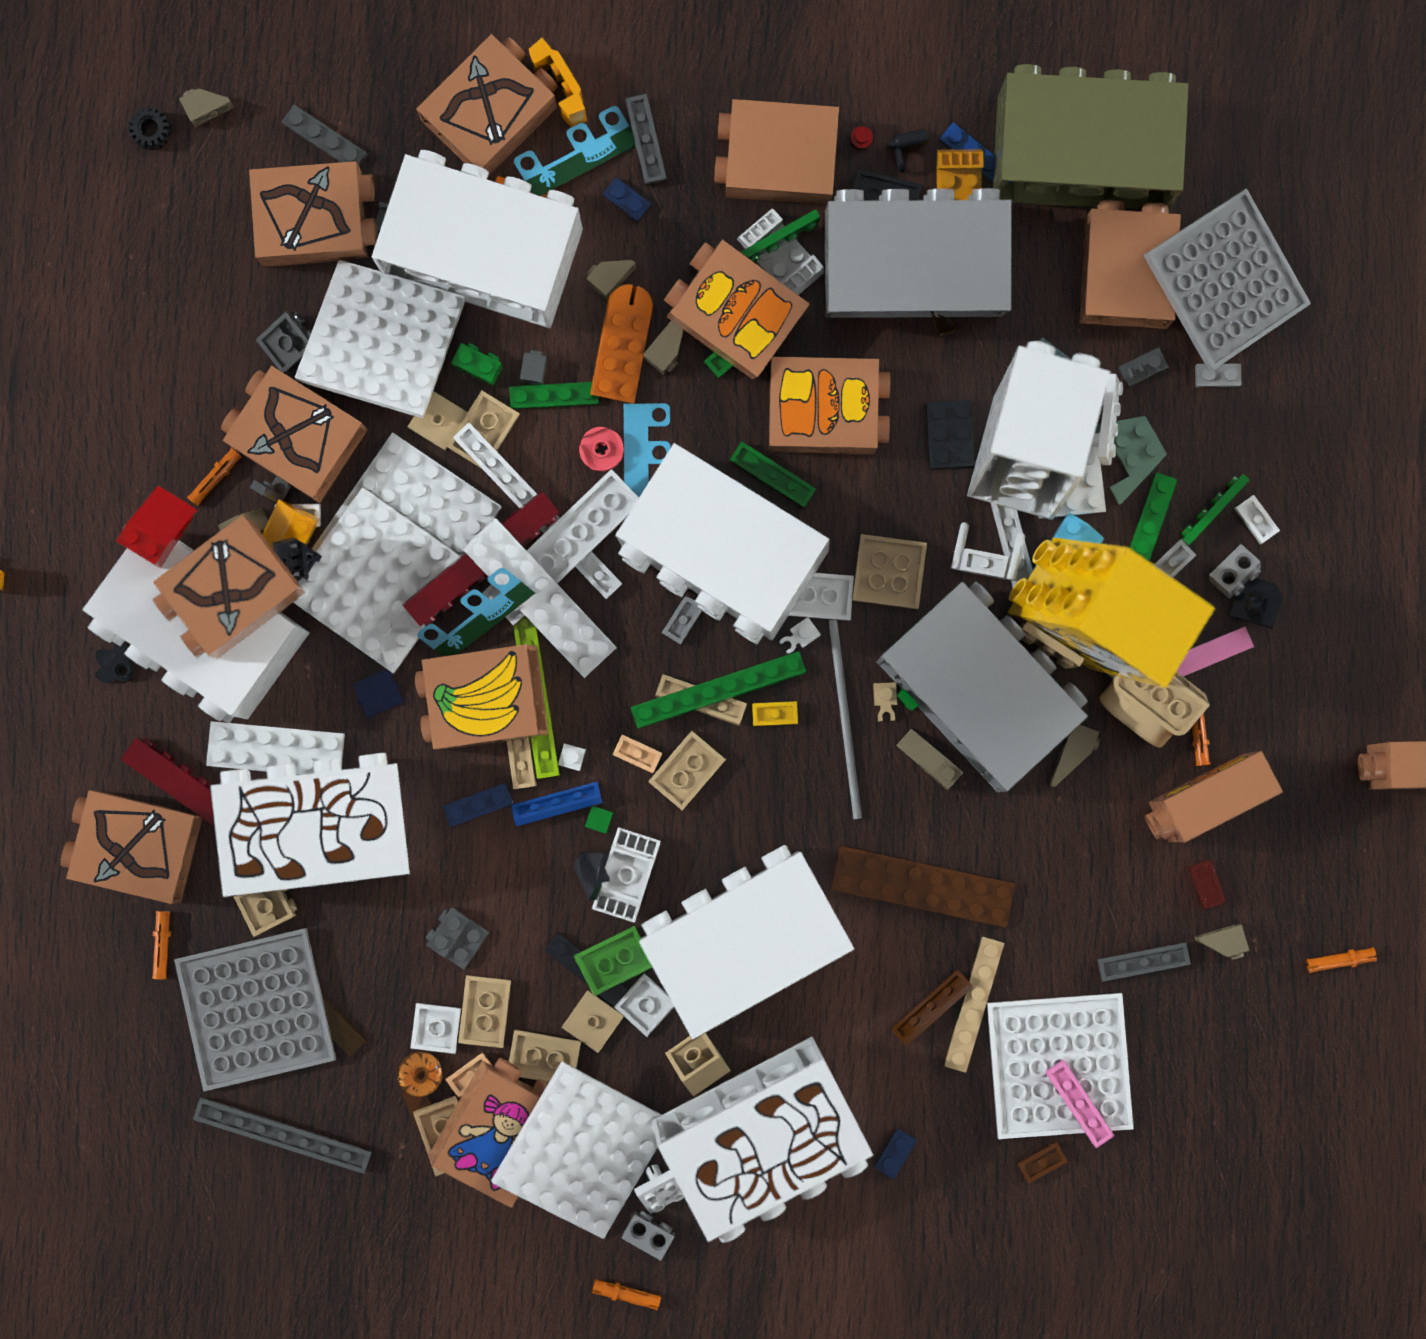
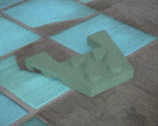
[1094,416,1167,505]

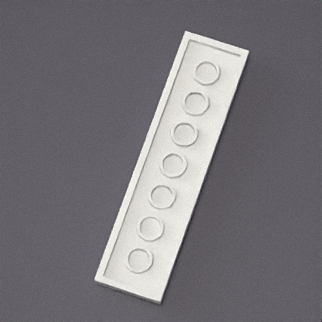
[483,469,639,625]
[462,518,617,678]

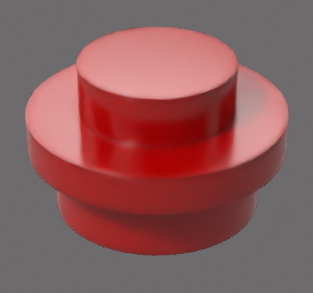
[851,126,873,149]

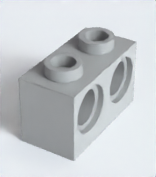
[1209,544,1261,598]
[622,1211,675,1261]

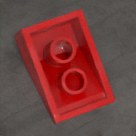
[116,486,198,568]

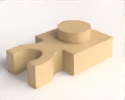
[873,682,897,721]

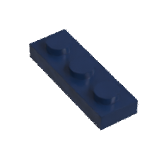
[443,783,514,827]

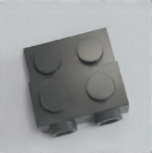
[256,311,312,374]
[425,907,490,970]

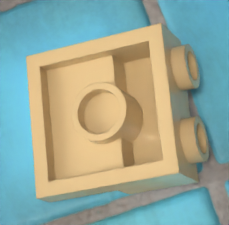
[234,889,298,937]

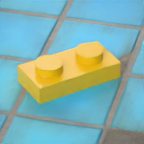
[752,701,798,726]

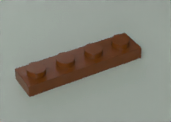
[891,969,973,1047]

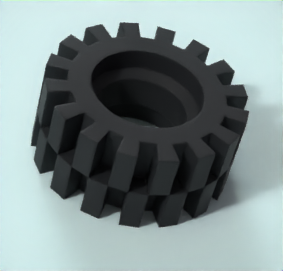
[128,107,172,150]

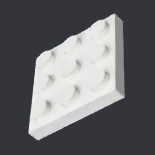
[1039,447,1106,519]

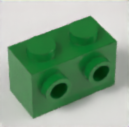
[451,343,503,387]

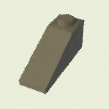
[643,321,684,375]
[1048,724,1101,787]
[896,729,963,790]

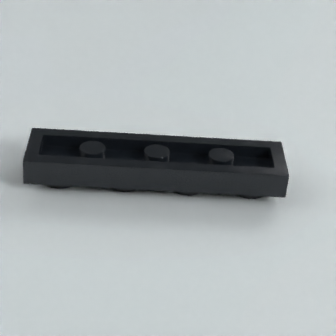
[544,933,628,1006]

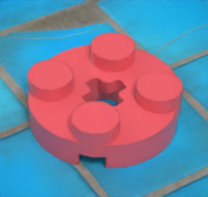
[579,427,624,472]

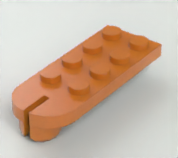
[590,284,653,404]

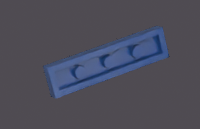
[939,122,1012,184]
[511,782,603,826]

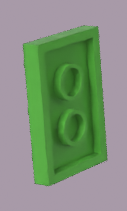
[574,926,653,997]

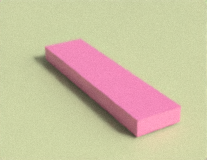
[1177,627,1254,676]
[1045,1059,1115,1148]

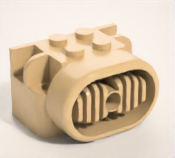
[1099,671,1210,748]

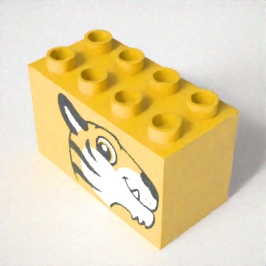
[1007,537,1215,688]

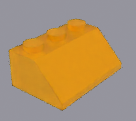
[262,499,319,549]

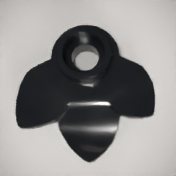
[95,643,135,683]

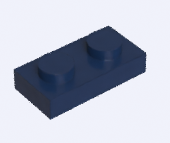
[603,177,651,223]
[874,1128,917,1179]

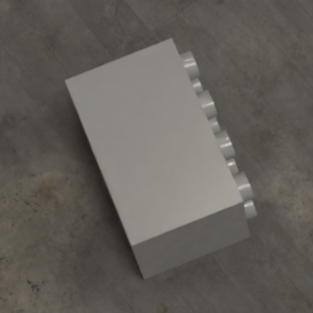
[825,188,1011,318]
[876,582,1088,793]

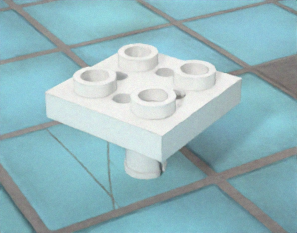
[634,1165,684,1214]

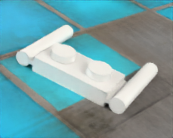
[951,522,1025,581]

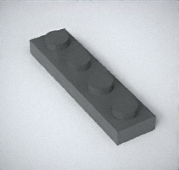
[625,94,667,185]
[281,104,367,166]
[1097,942,1191,982]

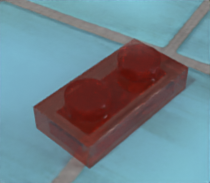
[1188,860,1226,909]

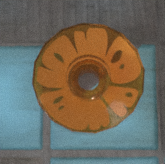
[398,1052,442,1097]

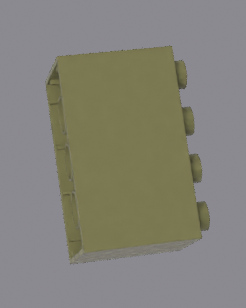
[993,64,1188,211]

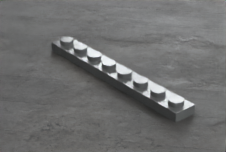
[193,1097,372,1174]

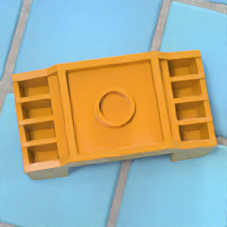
[529,38,587,127]
[937,149,983,200]

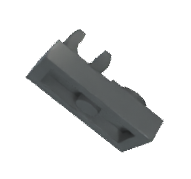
[1118,347,1169,387]

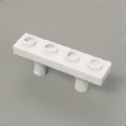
[1091,374,1123,465]

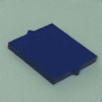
[353,669,403,718]

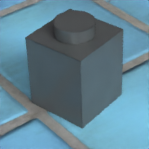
[520,350,548,385]

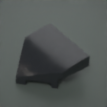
[273,537,322,581]
[573,850,610,901]

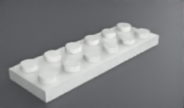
[788,573,854,621]
[206,721,345,775]

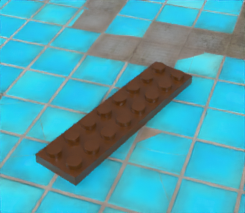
[831,846,1015,927]

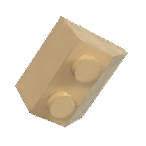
[665,1032,730,1097]

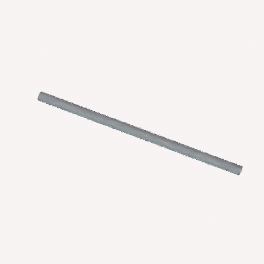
[828,619,862,819]

